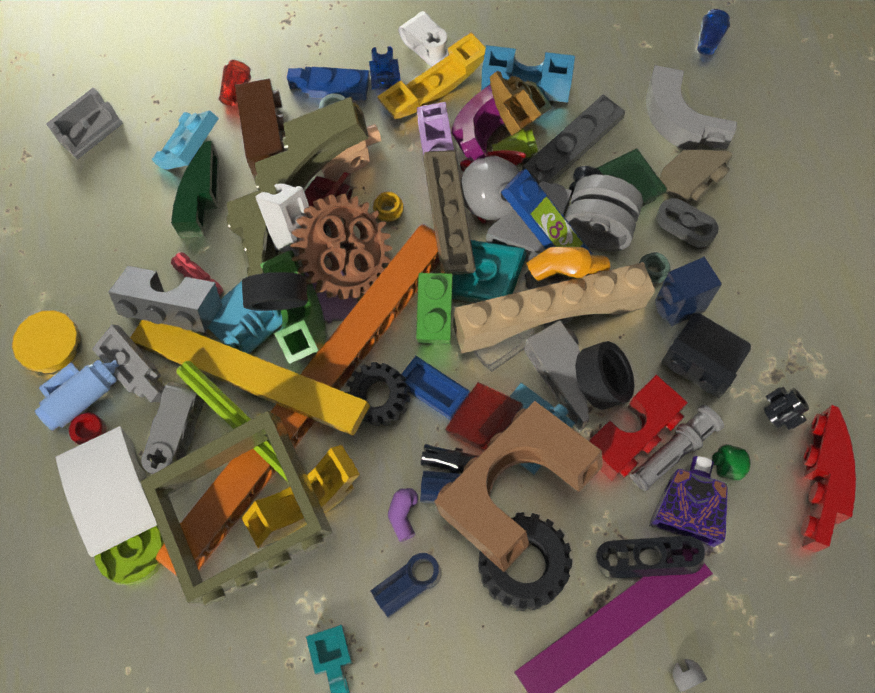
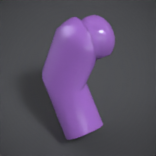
[388,488,418,542]

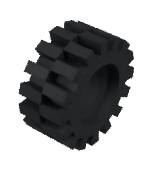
[345,362,411,426]

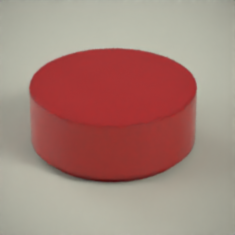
[69,412,107,445]

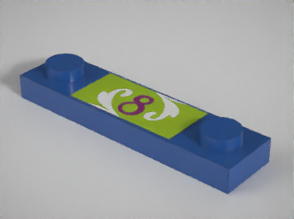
[501,169,593,280]

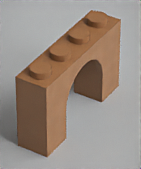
[434,401,603,572]

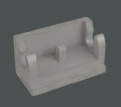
[46,88,123,160]

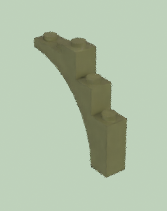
[226,97,369,276]

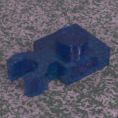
[369,46,400,90]

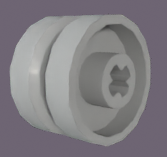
[565,174,643,252]

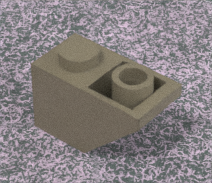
[657,150,733,204]

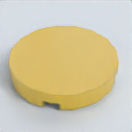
[12,310,81,373]

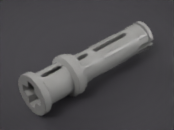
[630,405,724,491]

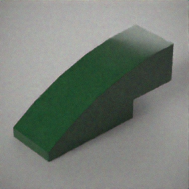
[171,141,219,238]

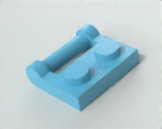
[152,110,219,170]

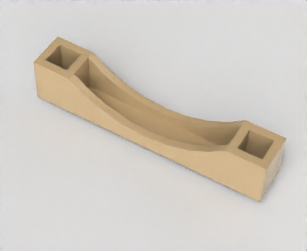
[452,262,655,353]

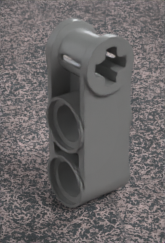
[141,382,204,474]

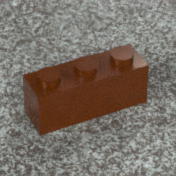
[235,78,286,175]

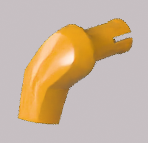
[527,246,610,281]

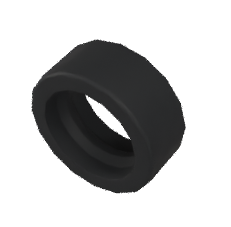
[242,272,308,311]
[575,341,635,410]

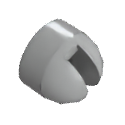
[673,659,707,692]

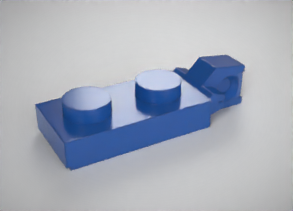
[287,67,370,101]

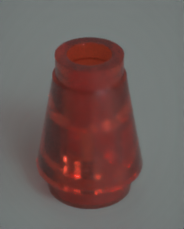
[218,60,251,107]

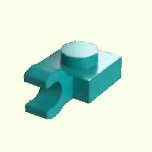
[306,625,353,693]

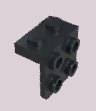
[661,313,751,399]

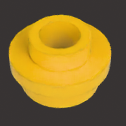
[373,192,404,222]

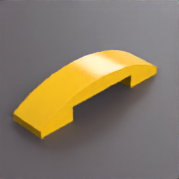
[377,32,486,119]

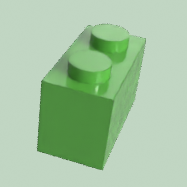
[416,273,453,344]

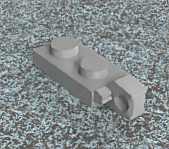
[92,324,165,403]

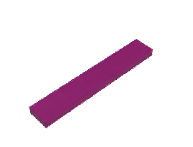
[514,549,713,693]

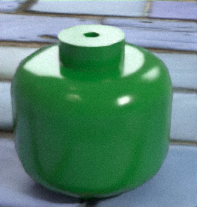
[712,444,751,480]

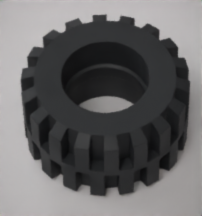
[478,512,572,611]

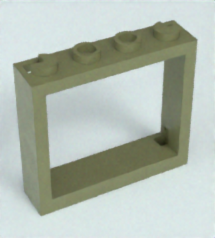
[140,411,333,607]

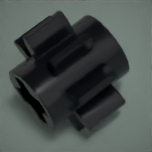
[763,387,809,430]

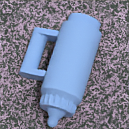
[34,359,119,431]

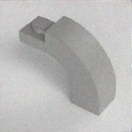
[646,65,737,150]

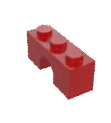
[589,374,688,481]

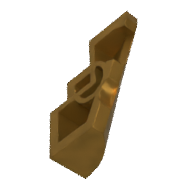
[490,71,552,136]

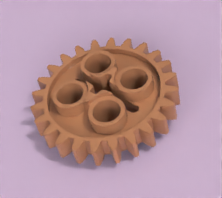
[290,194,392,300]

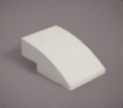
[55,426,157,557]

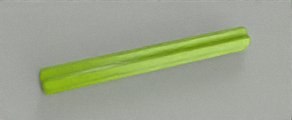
[176,361,288,482]

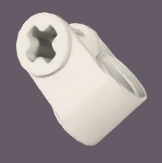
[398,11,449,66]

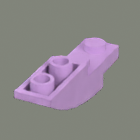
[417,102,454,155]

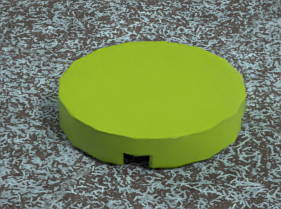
[94,525,164,585]

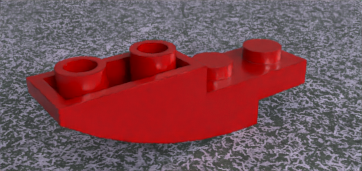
[801,405,856,552]

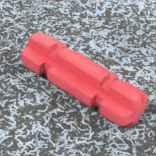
[171,252,223,296]

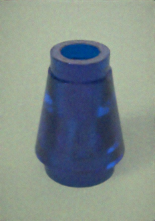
[697,9,730,56]

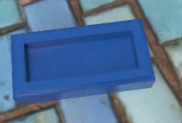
[402,355,470,420]

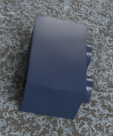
[655,256,722,327]

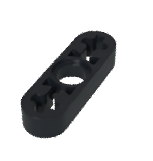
[596,536,705,578]

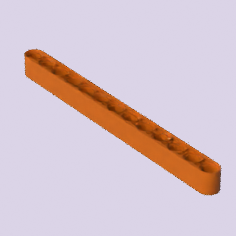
[156,224,440,576]

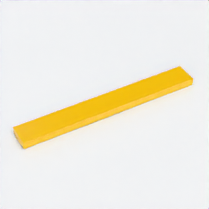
[130,320,370,436]

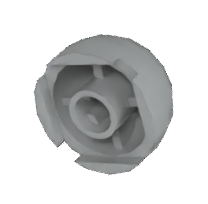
[461,156,520,220]

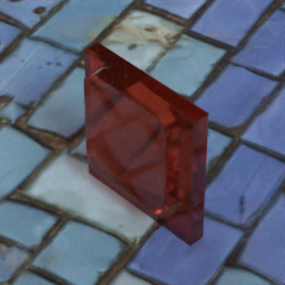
[445,382,523,452]

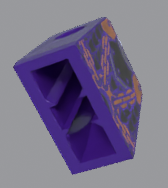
[649,456,728,547]

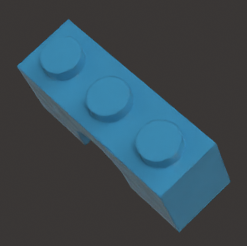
[481,45,575,103]

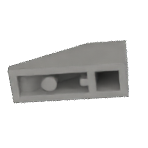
[524,321,589,432]

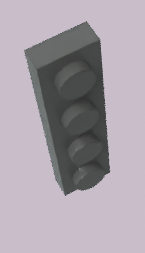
[522,94,625,184]

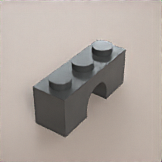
[108,266,222,332]

